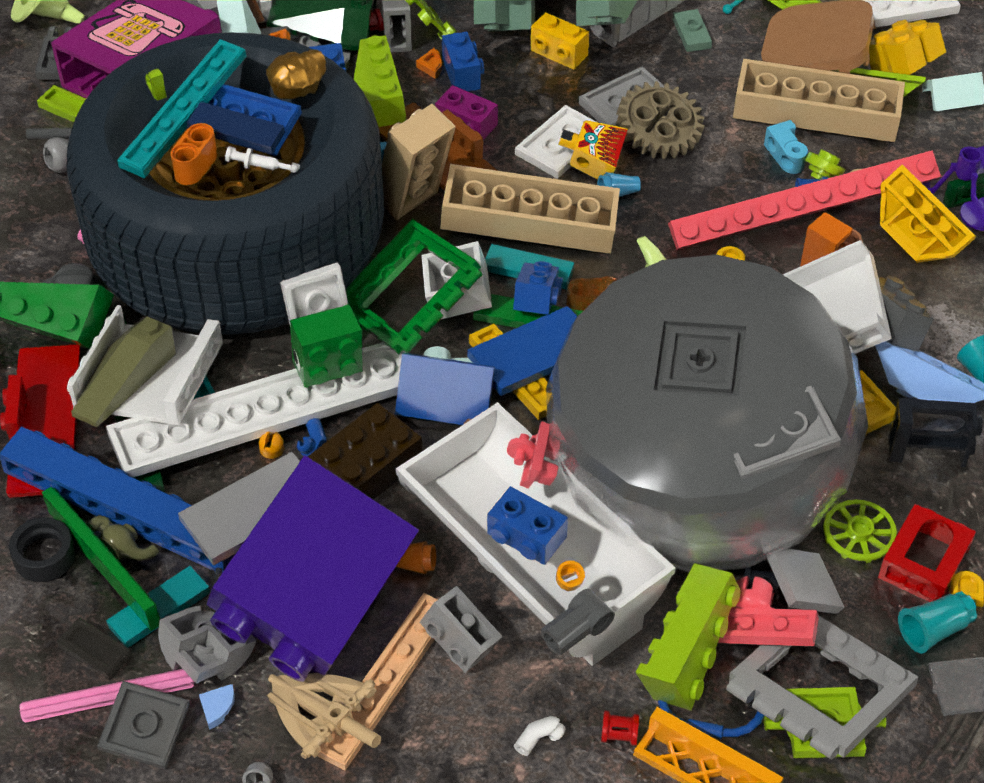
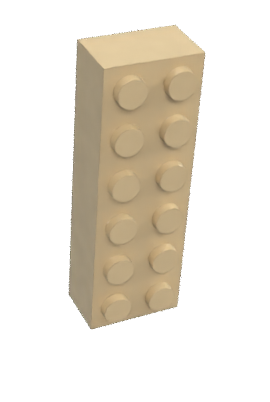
[733,59,905,142]
[440,164,620,254]

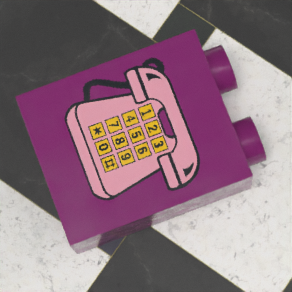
[51,0,222,99]

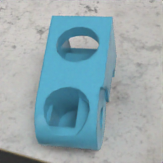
[764,120,808,174]

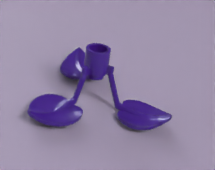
[923,146,984,231]

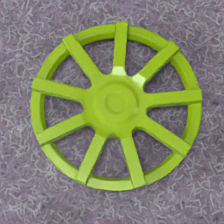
[823,499,897,563]

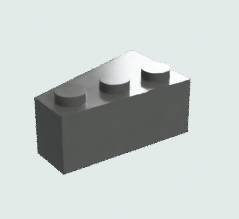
[878,276,934,352]

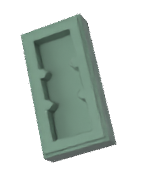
[672,9,712,52]

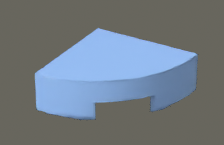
[199,684,235,730]

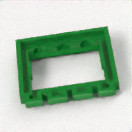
[346,219,483,354]

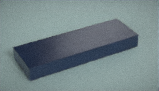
[187,101,285,155]

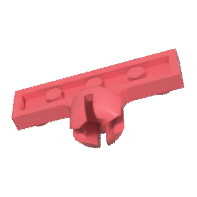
[718,576,819,646]

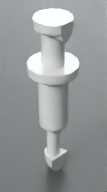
[225,146,300,173]

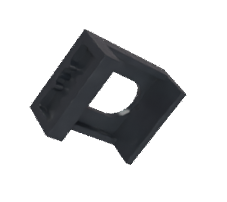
[888,398,983,467]

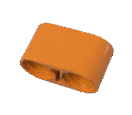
[170,123,218,185]

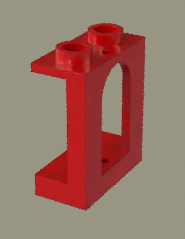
[878,504,976,602]

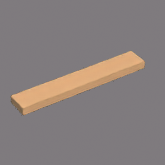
[318,593,438,771]

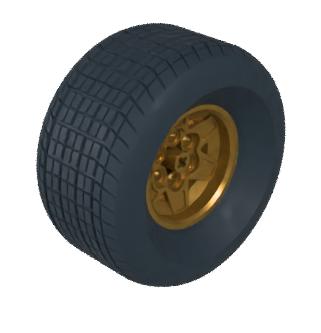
[66,32,384,335]

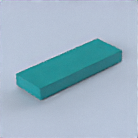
[485,244,575,290]
[106,566,211,649]

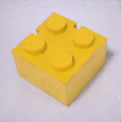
[869,20,946,75]

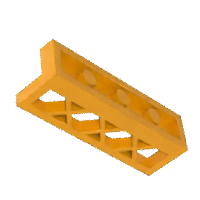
[633,707,783,783]

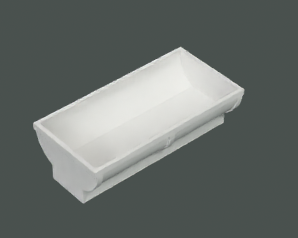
[396,402,676,666]

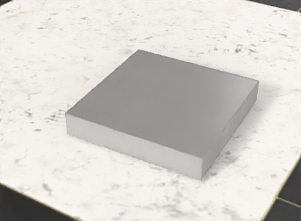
[765,546,845,614]

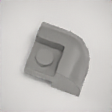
[158,606,256,684]

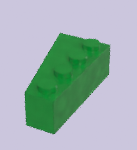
[0,282,114,349]

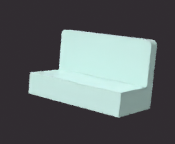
[922,72,984,111]

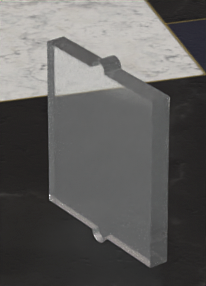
[928,657,984,716]

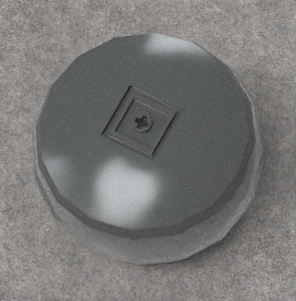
[546,255,868,572]

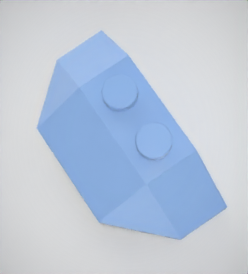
[875,341,984,403]

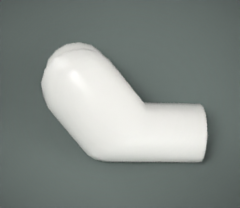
[514,716,566,756]

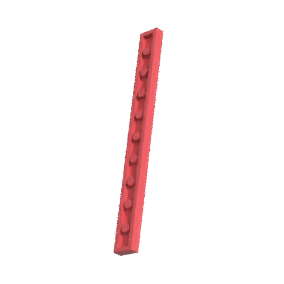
[668,150,941,250]

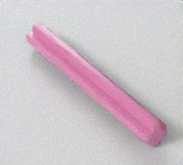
[20,669,194,722]

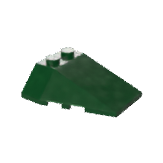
[267,0,378,50]

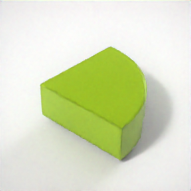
[145,68,167,100]

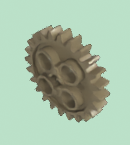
[616,81,704,160]

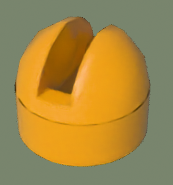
[259,431,284,459]
[556,560,585,591]

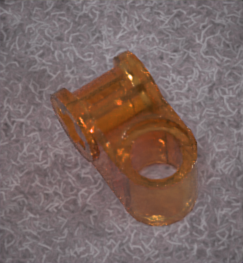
[566,276,617,311]

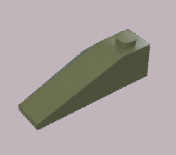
[71,317,176,427]

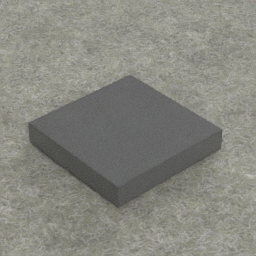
[97,681,190,770]

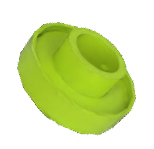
[805,149,846,179]

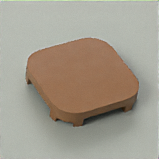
[761,0,876,74]

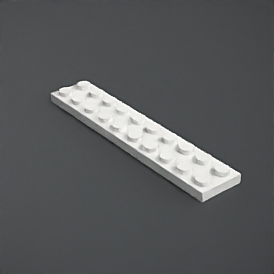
[106,342,406,478]

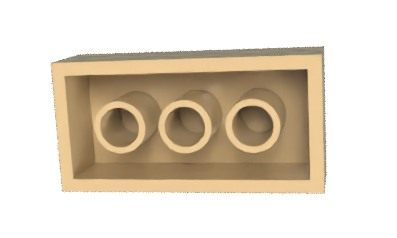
[382,104,456,220]

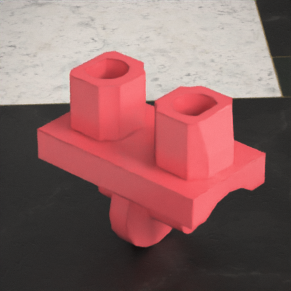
[507,421,564,489]

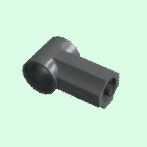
[541,588,615,655]

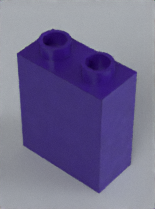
[206,455,419,682]

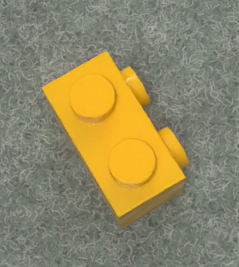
[531,12,589,70]

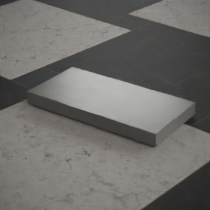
[178,452,300,565]

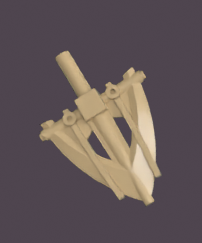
[267,673,381,759]

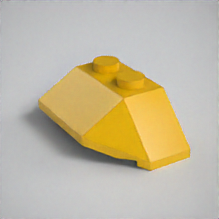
[880,164,976,263]

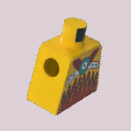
[558,120,628,179]

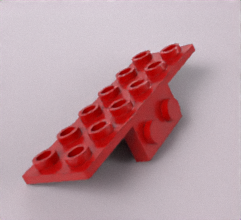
[0,344,81,498]

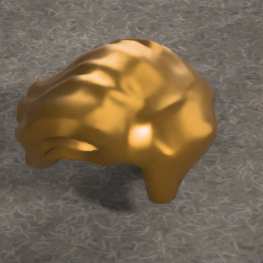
[266,50,326,99]

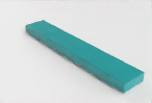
[117,39,247,178]

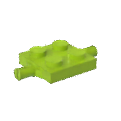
[764,687,886,758]

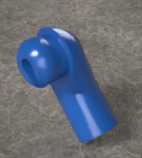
[297,418,327,456]

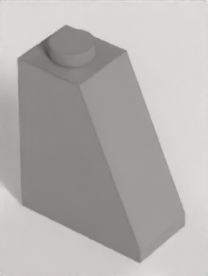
[381,0,412,52]

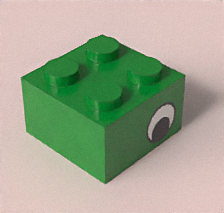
[290,304,363,388]

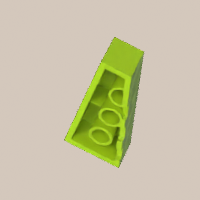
[353,35,407,127]
[635,563,740,711]

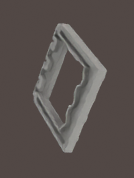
[726,609,918,760]

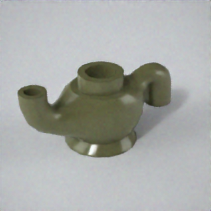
[86,515,159,561]

